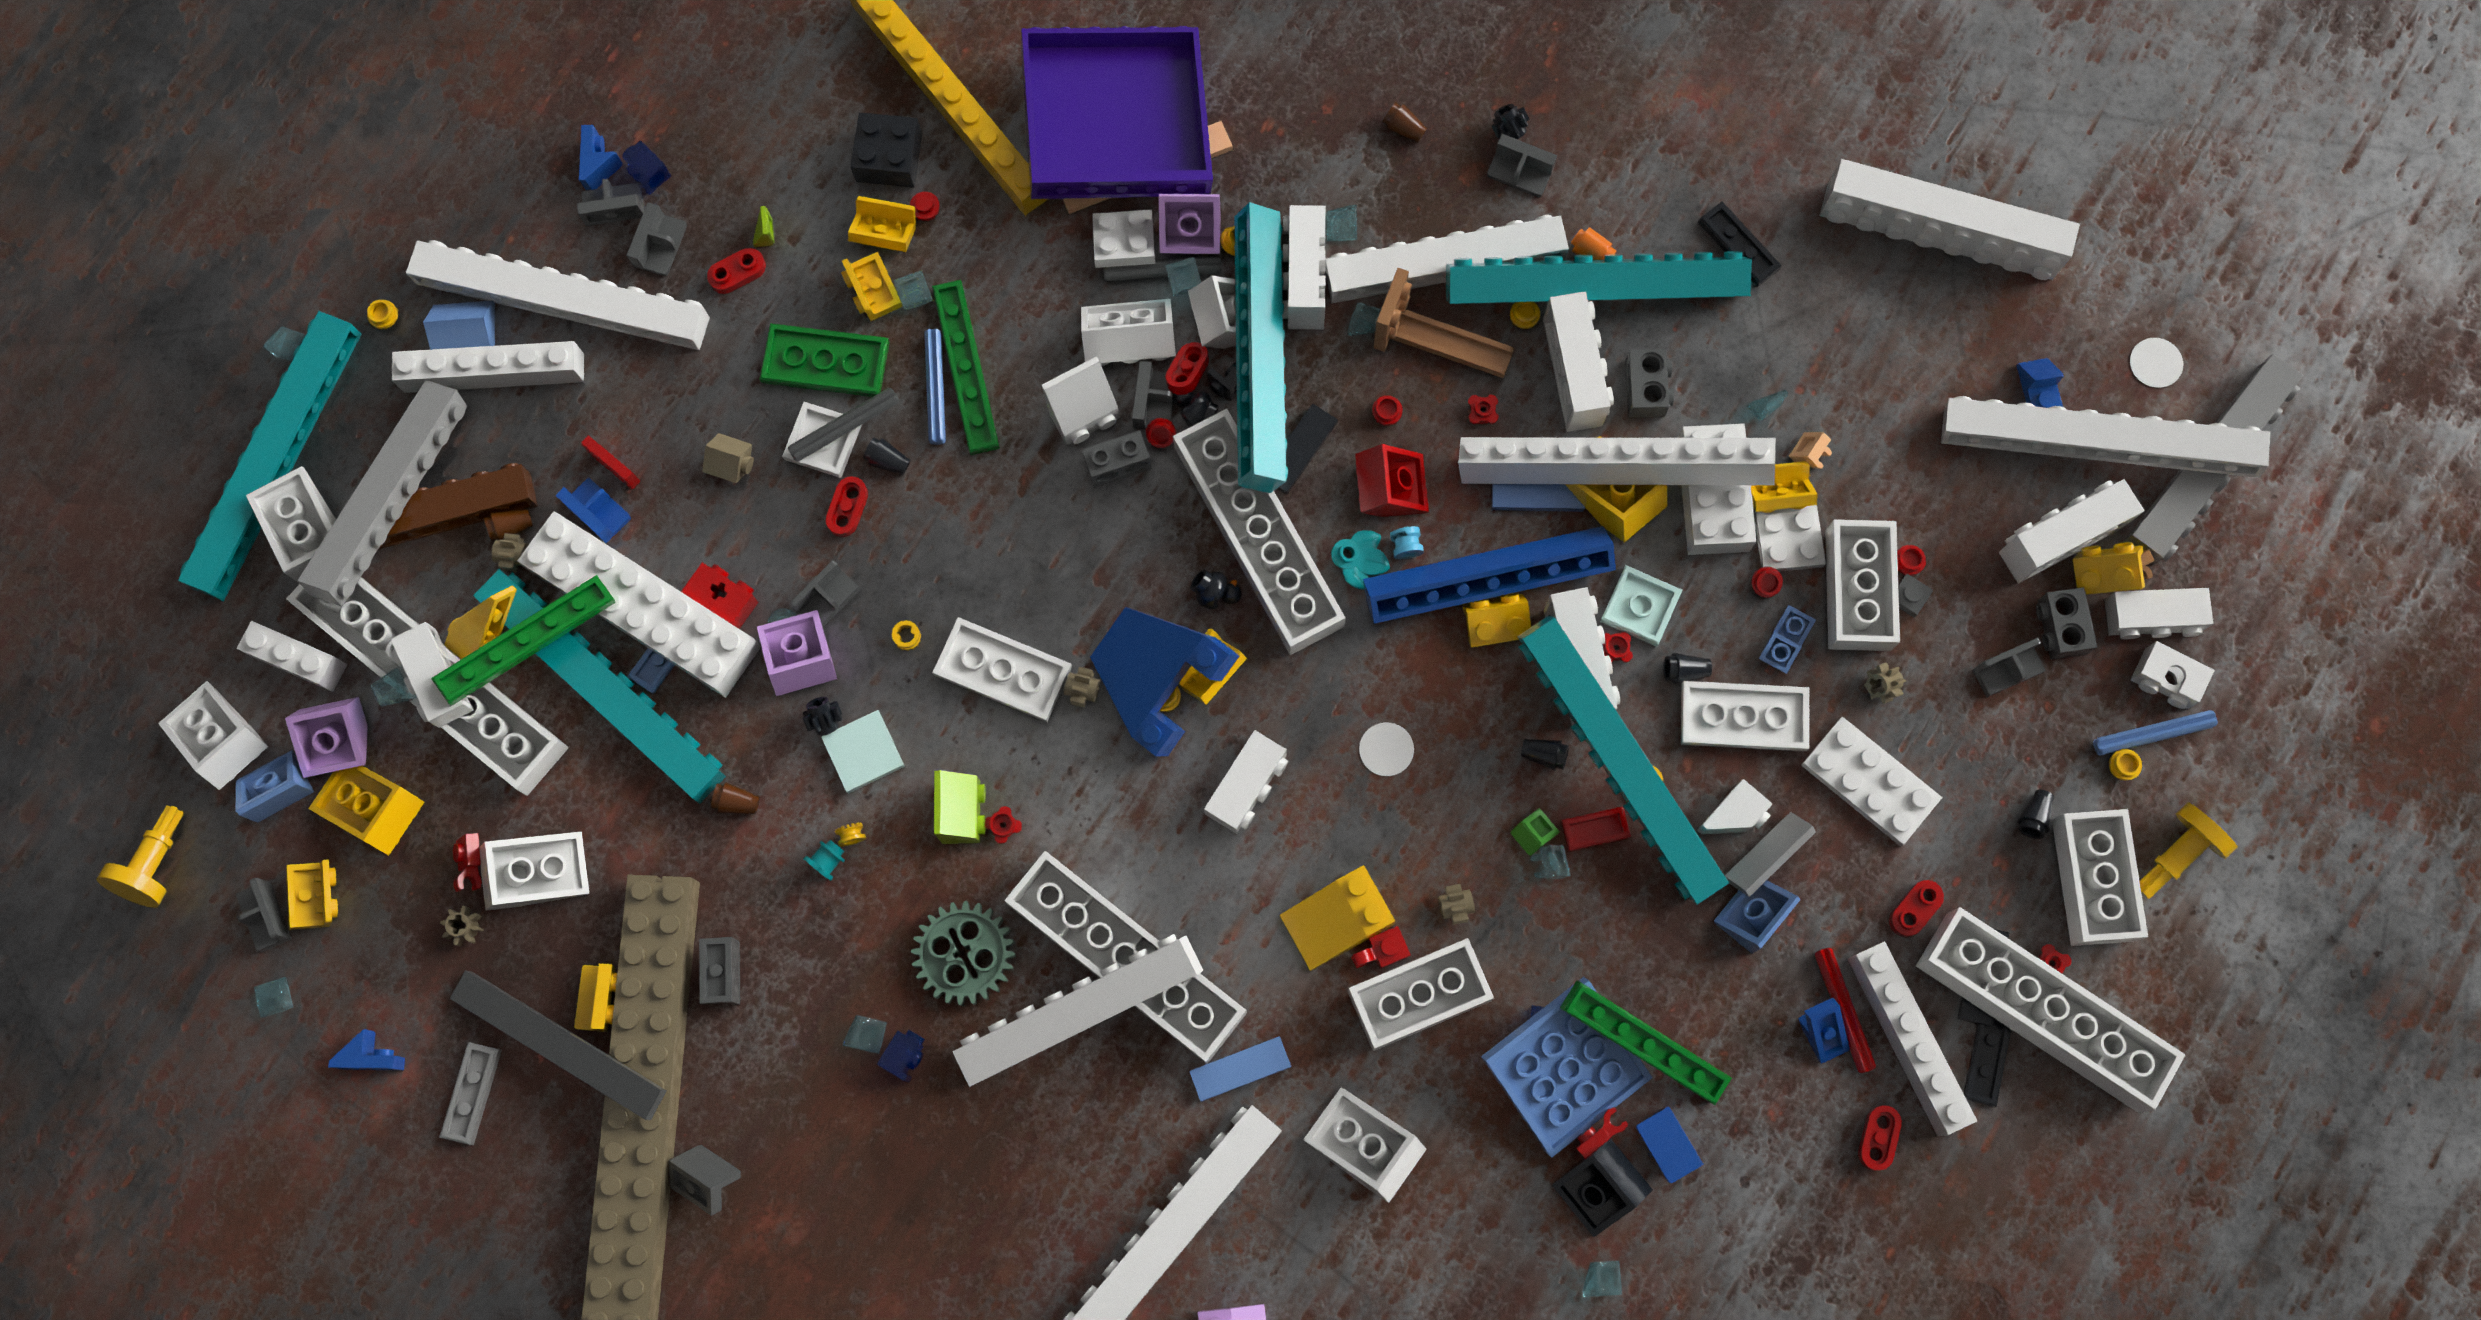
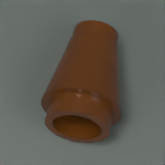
[1382,102,1428,143]
[484,509,533,541]
[711,782,760,815]

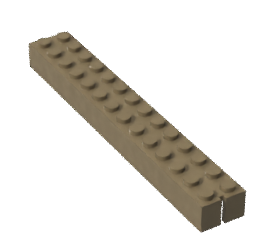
[582,875,700,1320]

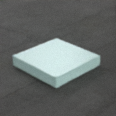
[1600,565,1682,647]
[821,710,905,794]

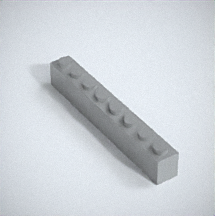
[2123,353,2304,566]
[297,380,468,607]

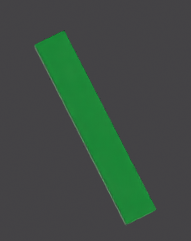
[932,280,1000,455]
[431,575,616,707]
[1560,980,1732,1105]

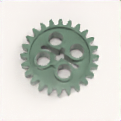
[911,901,1016,1006]

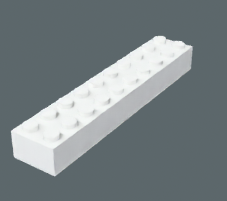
[286,577,569,796]

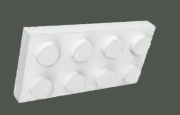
[932,617,1072,722]
[1681,681,1809,751]
[1801,716,1943,847]

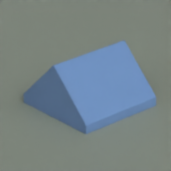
[423,301,495,350]
[235,750,314,823]
[1714,880,1800,954]

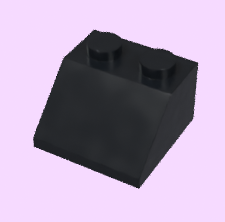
[1552,1138,1653,1237]

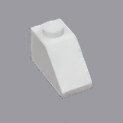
[1697,779,1772,834]

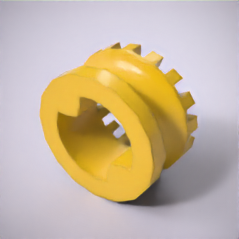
[892,620,922,651]
[835,822,866,847]

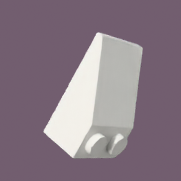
[1042,356,1120,445]
[246,466,336,582]
[158,681,268,790]
[479,832,589,911]
[1303,1087,1427,1203]

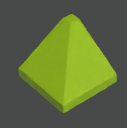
[753,206,775,248]

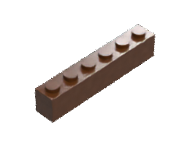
[378,463,538,550]

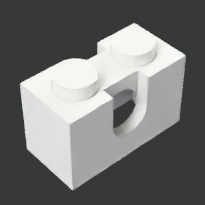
[2131,641,2215,709]

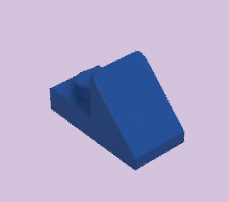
[579,125,623,190]
[2016,358,2064,408]
[1798,998,1850,1064]
[328,1029,405,1071]

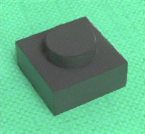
[1898,574,1933,618]

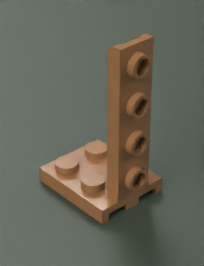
[1374,268,1514,378]

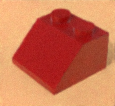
[1355,444,1429,517]

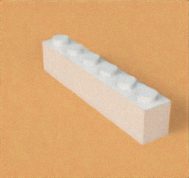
[392,341,584,393]
[1847,941,1977,1136]

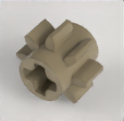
[492,533,529,573]
[1864,663,1906,704]
[1064,667,1100,708]
[1438,884,1475,925]
[440,906,484,947]

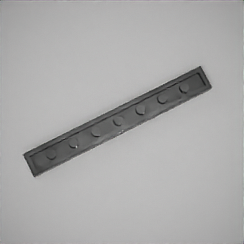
[450,970,667,1120]

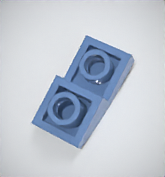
[1759,605,1816,674]

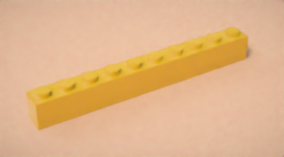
[850,0,1048,216]

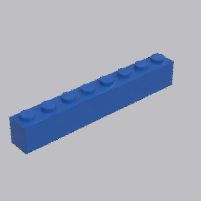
[1363,526,1616,624]

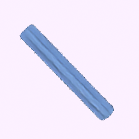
[924,329,946,445]
[2093,710,2218,755]

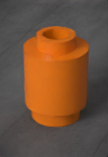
[1571,227,1617,260]

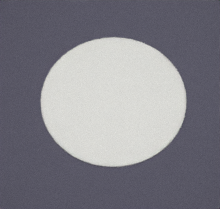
[2130,338,2183,388]
[1359,722,1414,776]

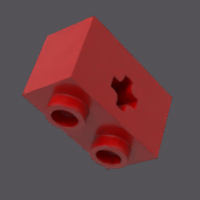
[681,562,759,629]

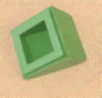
[1511,808,1560,856]

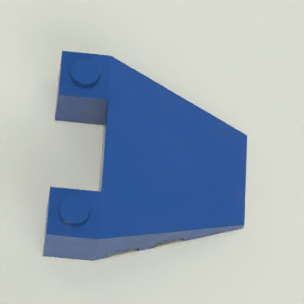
[1090,607,1239,756]

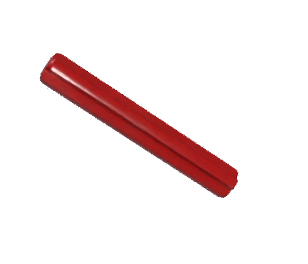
[1815,948,1876,1073]

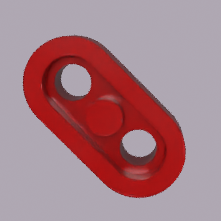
[707,248,766,294]
[1165,342,1209,395]
[826,476,868,537]
[1889,880,1944,937]
[1858,1105,1902,1171]

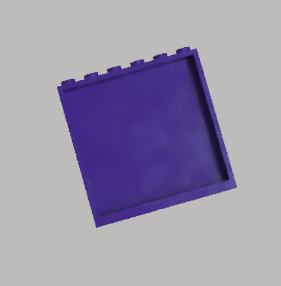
[1021,26,1213,199]

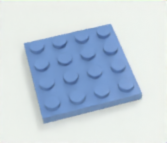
[1481,977,1652,1158]

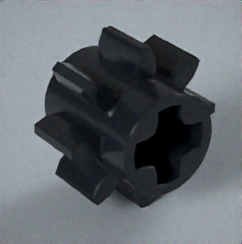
[1491,104,1530,139]
[802,697,842,736]

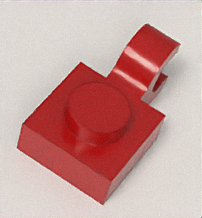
[453,833,482,892]
[1351,926,1411,969]
[1576,1107,1628,1159]

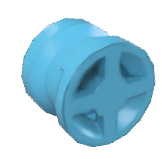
[1390,526,1424,559]

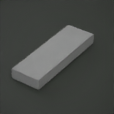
[1725,812,1816,897]
[439,1042,502,1145]

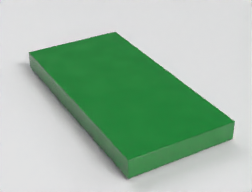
[759,323,890,397]

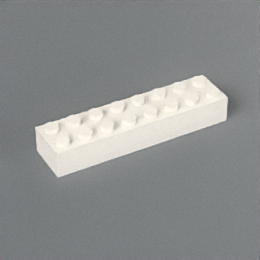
[1819,159,2080,280]
[1173,409,1346,655]
[517,511,761,698]
[1004,851,1247,1064]
[1916,907,2185,1113]

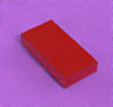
[581,435,640,489]
[1561,806,1631,852]

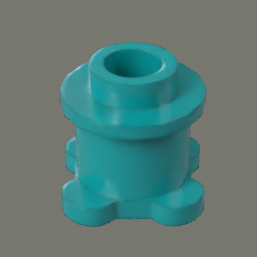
[803,840,845,881]

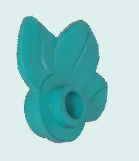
[1331,530,1390,590]

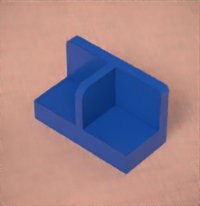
[555,478,631,543]
[1636,1106,1704,1183]

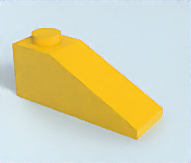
[444,586,517,659]

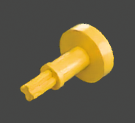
[2139,802,2238,899]
[96,805,184,908]

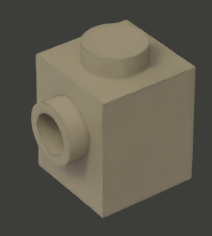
[702,433,754,483]

